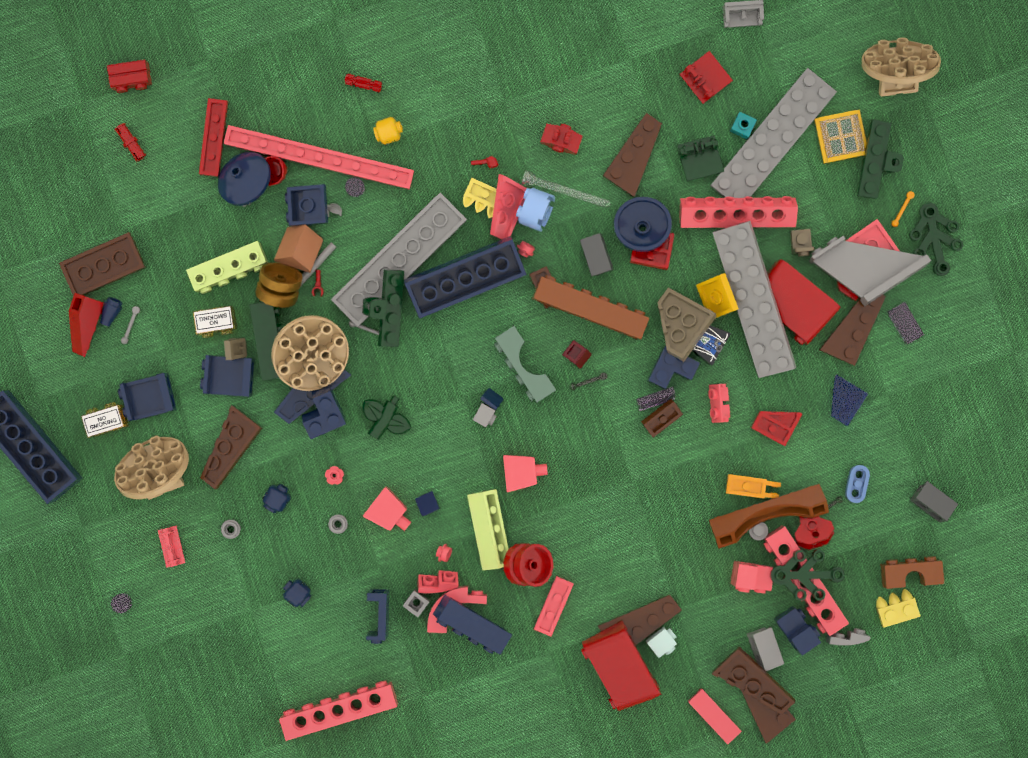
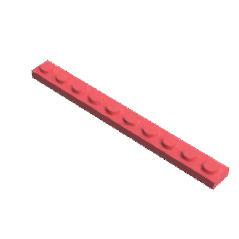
[223,125,414,190]

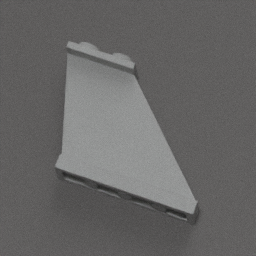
[809,236,931,307]

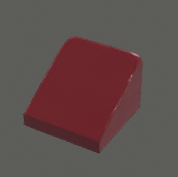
[562,340,592,369]

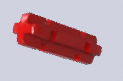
[345,74,382,92]

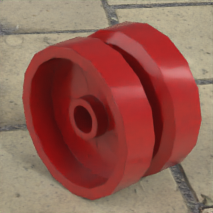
[503,543,553,587]

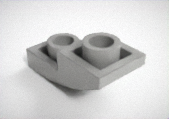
[826,628,870,645]

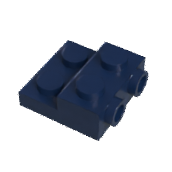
[285,184,328,227]

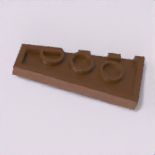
[819,295,886,366]
[200,405,263,490]
[597,594,681,646]
[712,647,795,715]
[740,689,796,744]

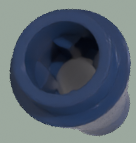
[100,297,123,327]

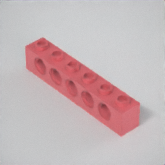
[679,196,798,228]
[763,525,849,636]
[279,680,398,741]

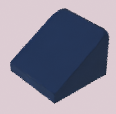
[480,388,503,410]
[415,491,440,517]

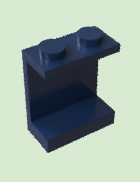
[200,355,255,397]

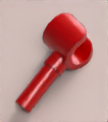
[471,156,499,169]
[312,270,324,297]

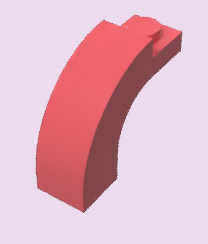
[427,586,487,633]

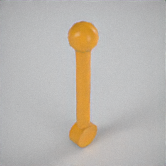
[891,191,915,227]

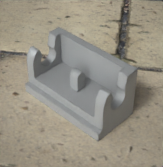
[723,0,764,28]
[747,627,784,671]

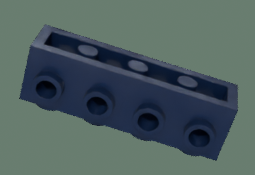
[433,594,512,655]

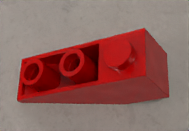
[69,293,104,357]

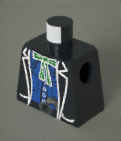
[692,326,731,366]

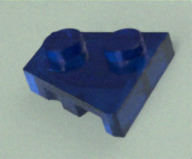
[831,374,868,426]

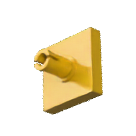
[696,273,739,318]

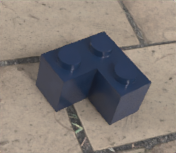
[647,346,700,389]
[302,384,346,439]
[774,606,821,656]

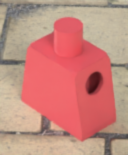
[503,455,548,492]
[363,486,411,531]

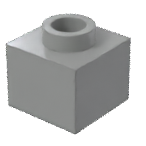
[473,403,497,427]
[403,589,430,617]

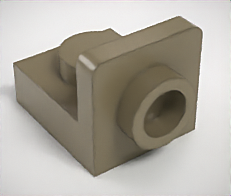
[790,229,814,257]
[224,338,247,360]

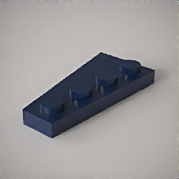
[274,369,351,424]

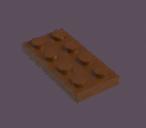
[59,232,146,297]

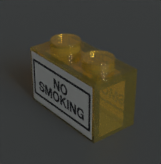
[193,306,237,338]
[81,402,129,438]

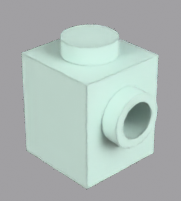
[646,626,677,658]

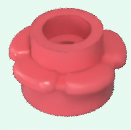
[517,241,535,258]
[325,466,344,485]
[436,544,452,562]

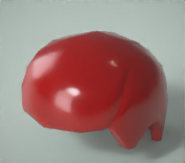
[265,156,287,186]

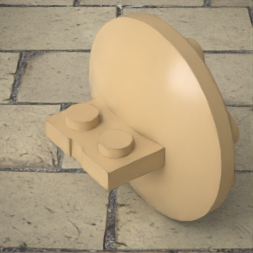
[861,38,941,97]
[271,315,349,391]
[114,436,189,500]

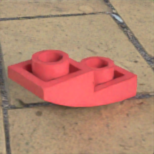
[417,570,459,593]

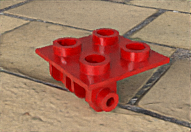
[679,51,733,104]

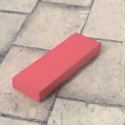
[534,576,574,637]
[688,688,742,744]

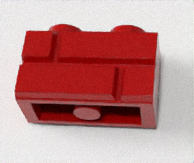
[107,59,152,93]

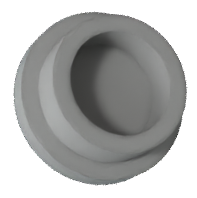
[749,522,768,541]

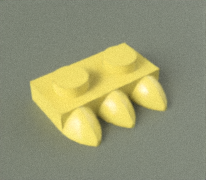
[463,178,497,218]
[876,589,920,627]

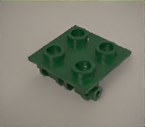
[677,136,724,182]

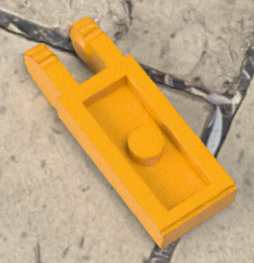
[725,474,781,498]

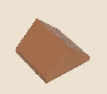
[274,224,323,273]

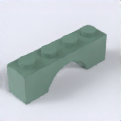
[494,326,556,403]

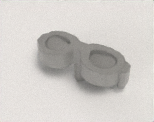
[327,203,342,217]

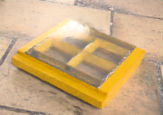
[814,110,867,164]

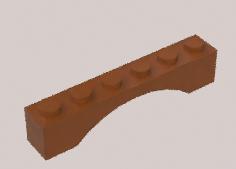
[709,484,829,548]

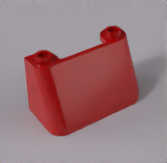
[767,259,841,345]
[581,620,662,711]

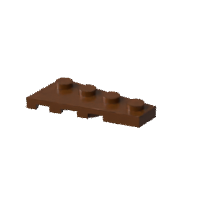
[603,113,662,198]

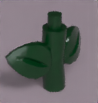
[362,395,412,440]

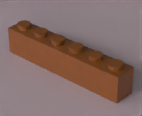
[532,275,649,340]

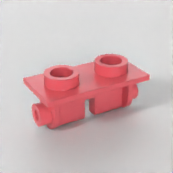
[708,384,731,423]
[158,526,185,567]

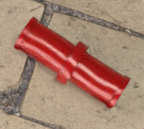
[114,123,146,162]

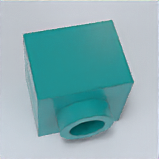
[730,112,757,140]

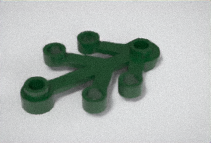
[909,203,963,276]
[770,550,845,601]

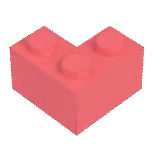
[731,561,774,594]

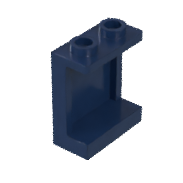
[118,373,177,421]
[366,589,390,644]

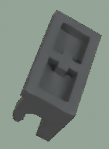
[580,233,614,276]
[910,481,958,523]

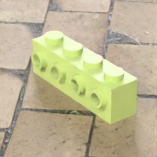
[186,241,268,294]
[467,489,509,570]

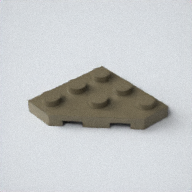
[657,288,717,362]

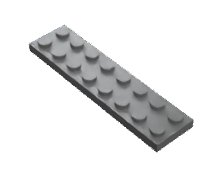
[710,68,837,198]
[331,193,467,327]
[713,221,796,378]

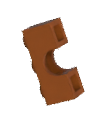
[880,556,944,589]

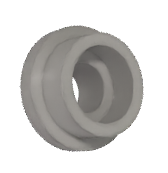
[328,514,348,534]
[221,520,241,539]

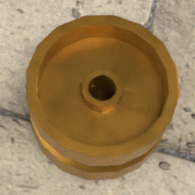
[255,262,303,308]

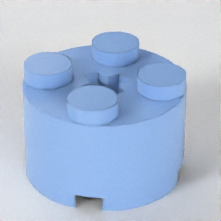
[516,188,555,232]

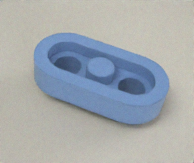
[845,465,870,503]

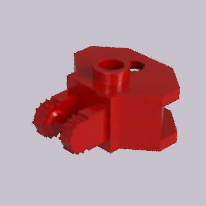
[540,124,583,155]
[795,516,834,550]

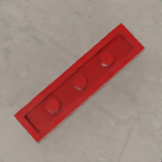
[199,98,228,177]

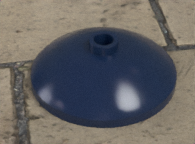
[218,152,271,206]
[614,197,672,252]

